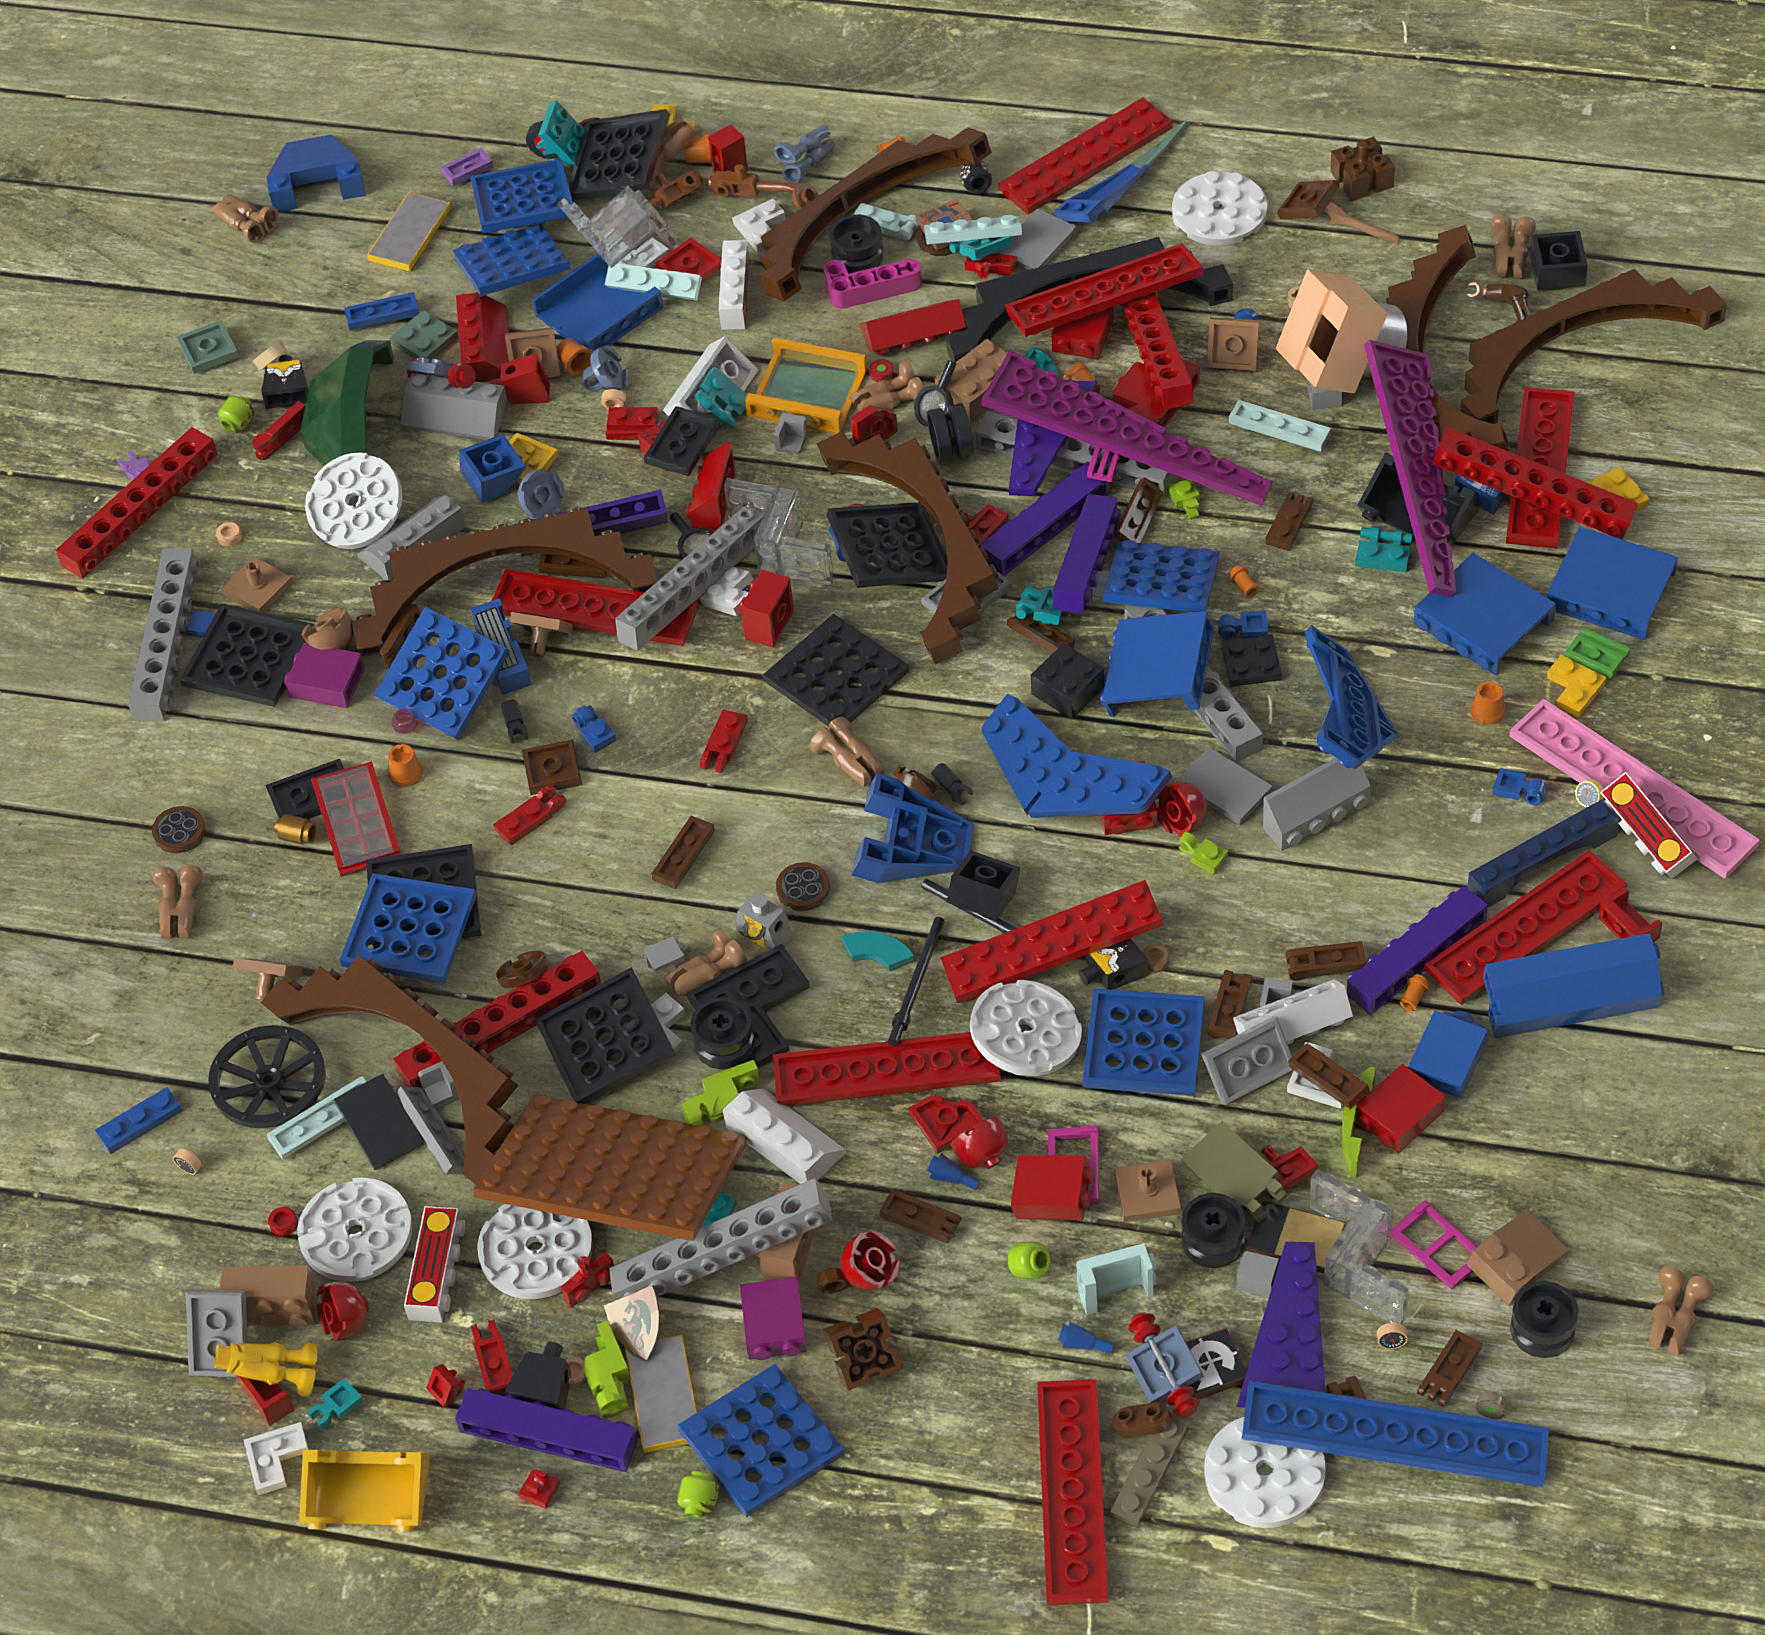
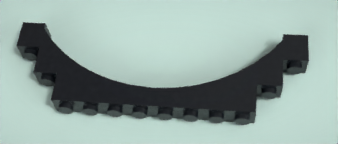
[946,237,1233,363]

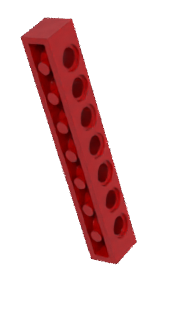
[1119,292,1194,410]
[56,427,218,579]
[1431,427,1638,540]
[393,951,601,1089]

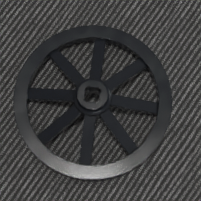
[208,1025,326,1128]

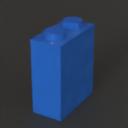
[1408,1010,1487,1098]

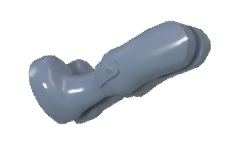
[774,125,835,184]

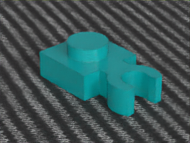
[308,1378,364,1430]

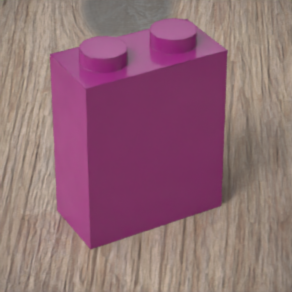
[284,643,365,708]
[740,1277,807,1360]

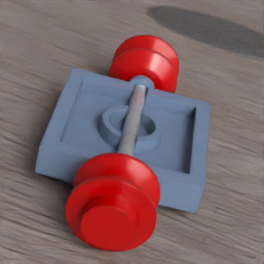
[407,357,476,389]
[1125,1312,1205,1418]

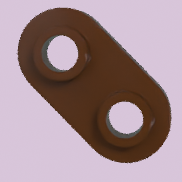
[1112,1402,1172,1438]

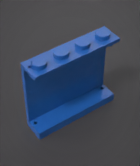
[533,249,664,351]
[1547,527,1678,640]
[1414,552,1556,675]
[1100,611,1215,717]

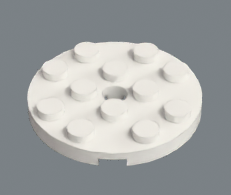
[1172,171,1267,246]
[305,453,402,549]
[970,980,1082,1076]
[297,1178,412,1282]
[478,1204,593,1299]
[1204,1417,1326,1528]

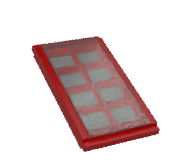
[311,761,401,877]

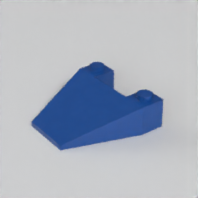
[267,134,366,212]
[852,773,974,883]

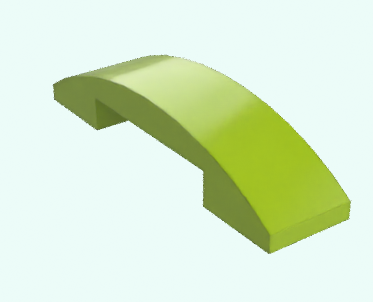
[1341,1067,1376,1177]

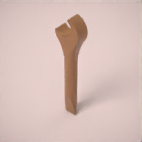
[1322,202,1399,244]

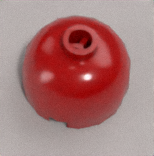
[1155,781,1207,837]
[950,1116,1008,1170]
[840,1231,900,1291]
[316,1281,369,1341]

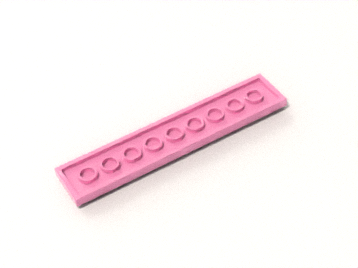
[1509,699,1760,879]

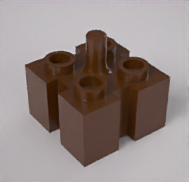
[1330,137,1395,202]
[823,1308,903,1391]

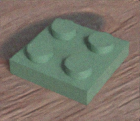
[390,310,459,359]
[177,320,239,374]

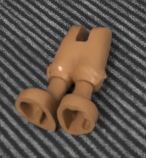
[652,118,696,185]
[212,194,279,243]
[1490,214,1536,279]
[850,360,924,412]
[809,717,885,787]
[152,865,203,939]
[666,928,747,996]
[1648,1267,1714,1356]

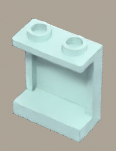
[1076,1243,1157,1315]

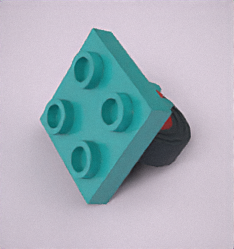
[526,100,585,166]

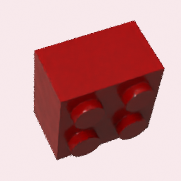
[739,570,794,648]

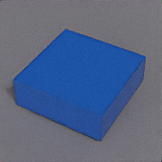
[186,610,215,637]

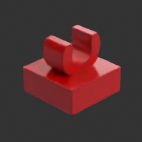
[426,1364,466,1407]
[518,1468,560,1509]

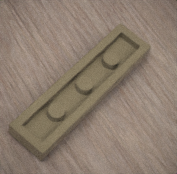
[1110,1418,1188,1529]

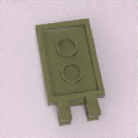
[1181,1121,1288,1223]

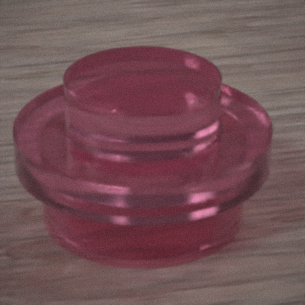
[392,709,418,734]

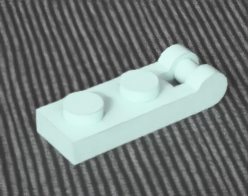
[854,203,919,241]

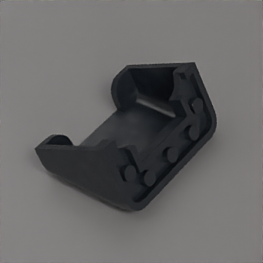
[1357,452,1482,547]

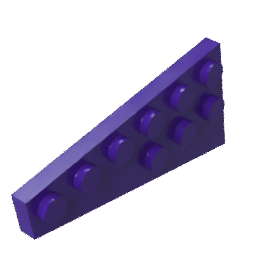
[1009,380,1097,496]
[1236,1242,1326,1408]

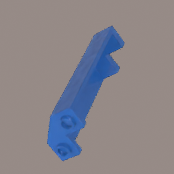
[1483,933,1664,1038]

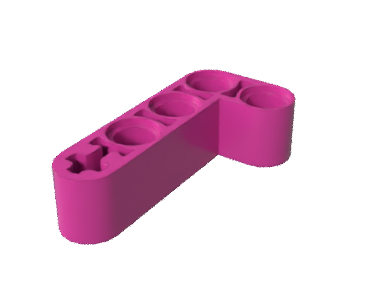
[824,259,922,309]

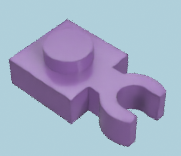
[118,451,152,480]

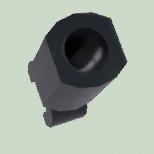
[501,699,529,743]
[931,763,973,805]

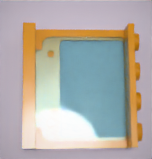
[745,337,867,434]

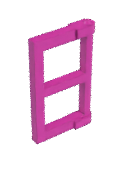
[1048,1125,1100,1204]
[1389,1200,1477,1290]

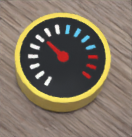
[1575,779,1603,807]

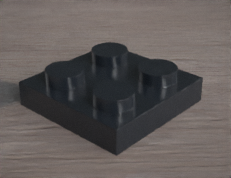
[1221,634,1282,687]

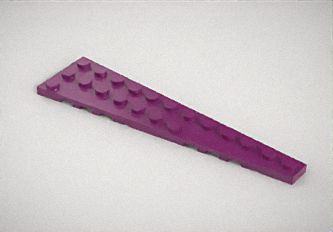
[1364,340,1456,597]
[981,350,1272,506]

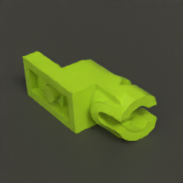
[680,1060,760,1126]
[584,1320,631,1418]

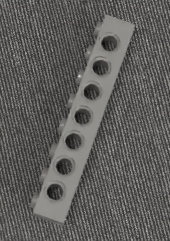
[976,411,1174,497]
[615,506,766,651]
[128,548,200,721]
[1125,605,1264,763]
[609,1178,832,1300]

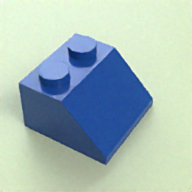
[459,434,526,503]

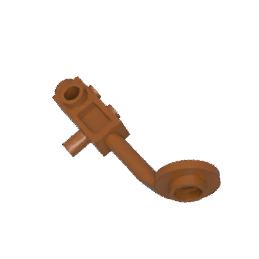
[708,164,819,210]
[620,170,703,248]

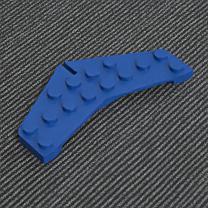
[1305,625,1398,769]
[982,693,1173,818]

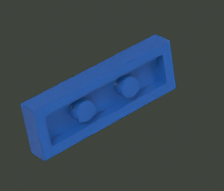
[344,292,419,331]
[95,1087,183,1154]

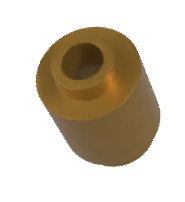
[275,814,316,845]

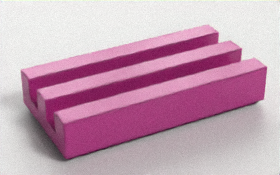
[1087,446,1120,482]

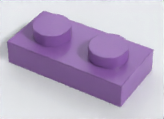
[441,148,494,187]

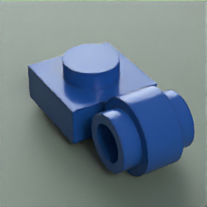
[1217,611,1268,640]
[572,705,617,753]
[1493,768,1548,805]

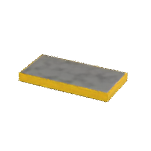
[367,192,451,271]
[625,1335,697,1453]

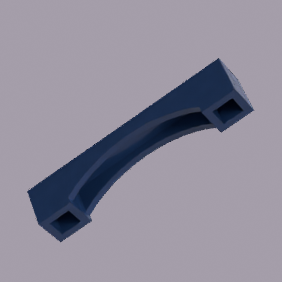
[1467,799,1618,907]

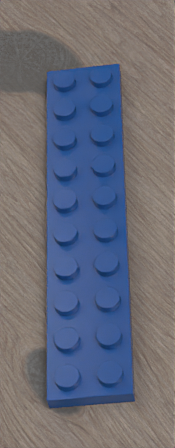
[1241,1381,1549,1487]

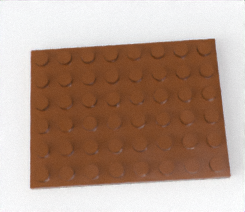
[474,1094,747,1241]

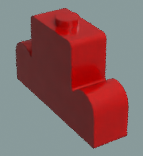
[1112,359,1200,428]

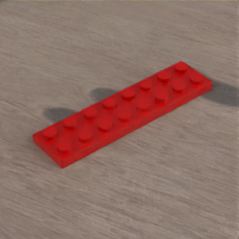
[998,97,1173,215]
[1006,243,1204,337]
[1506,387,1575,548]
[491,569,698,647]
[1424,850,1627,1006]
[940,880,1164,1004]
[773,1032,1001,1106]
[1037,1379,1108,1605]

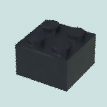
[1529,231,1588,290]
[1030,643,1105,719]
[946,850,1021,921]

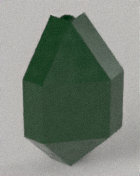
[300,340,394,466]

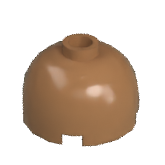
[302,608,354,650]

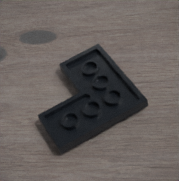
[687,944,810,1068]

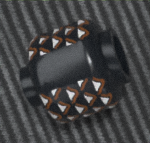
[960,161,992,194]

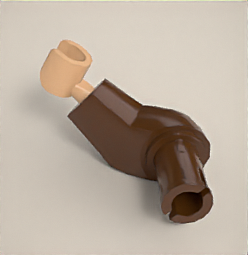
[1467,282,1531,321]

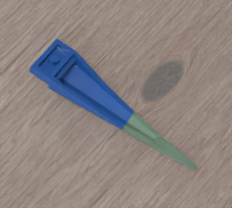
[1054,120,1189,223]

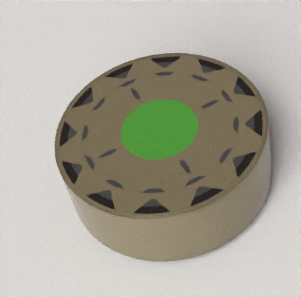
[1476,1391,1508,1419]

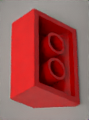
[687,442,736,531]

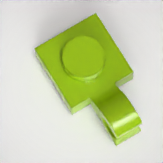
[1167,479,1200,519]
[1179,832,1228,875]

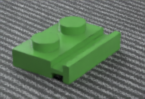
[1565,627,1630,679]

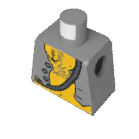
[736,894,793,951]

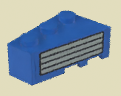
[471,598,531,695]

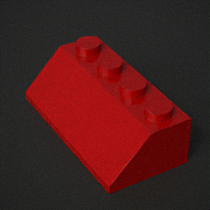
[456,292,509,382]
[859,299,966,355]

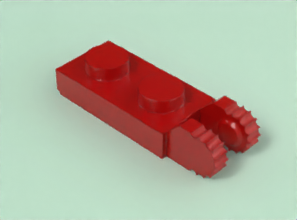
[252,401,305,460]
[700,709,748,773]
[493,784,567,845]
[471,1319,513,1395]

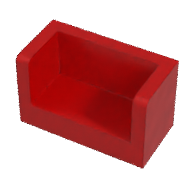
[708,125,748,173]
[1598,887,1663,942]
[236,1375,294,1426]

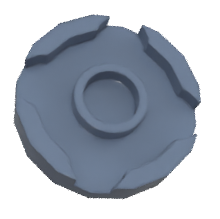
[583,346,630,391]
[517,469,565,519]

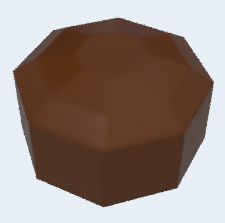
[817,1267,847,1294]

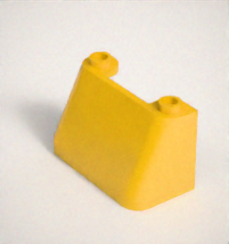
[299,1450,430,1532]

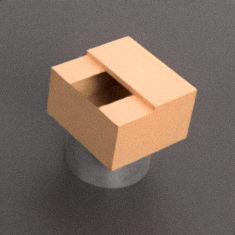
[1276,269,1407,393]

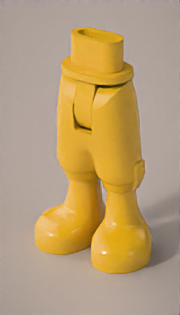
[214,1342,317,1397]

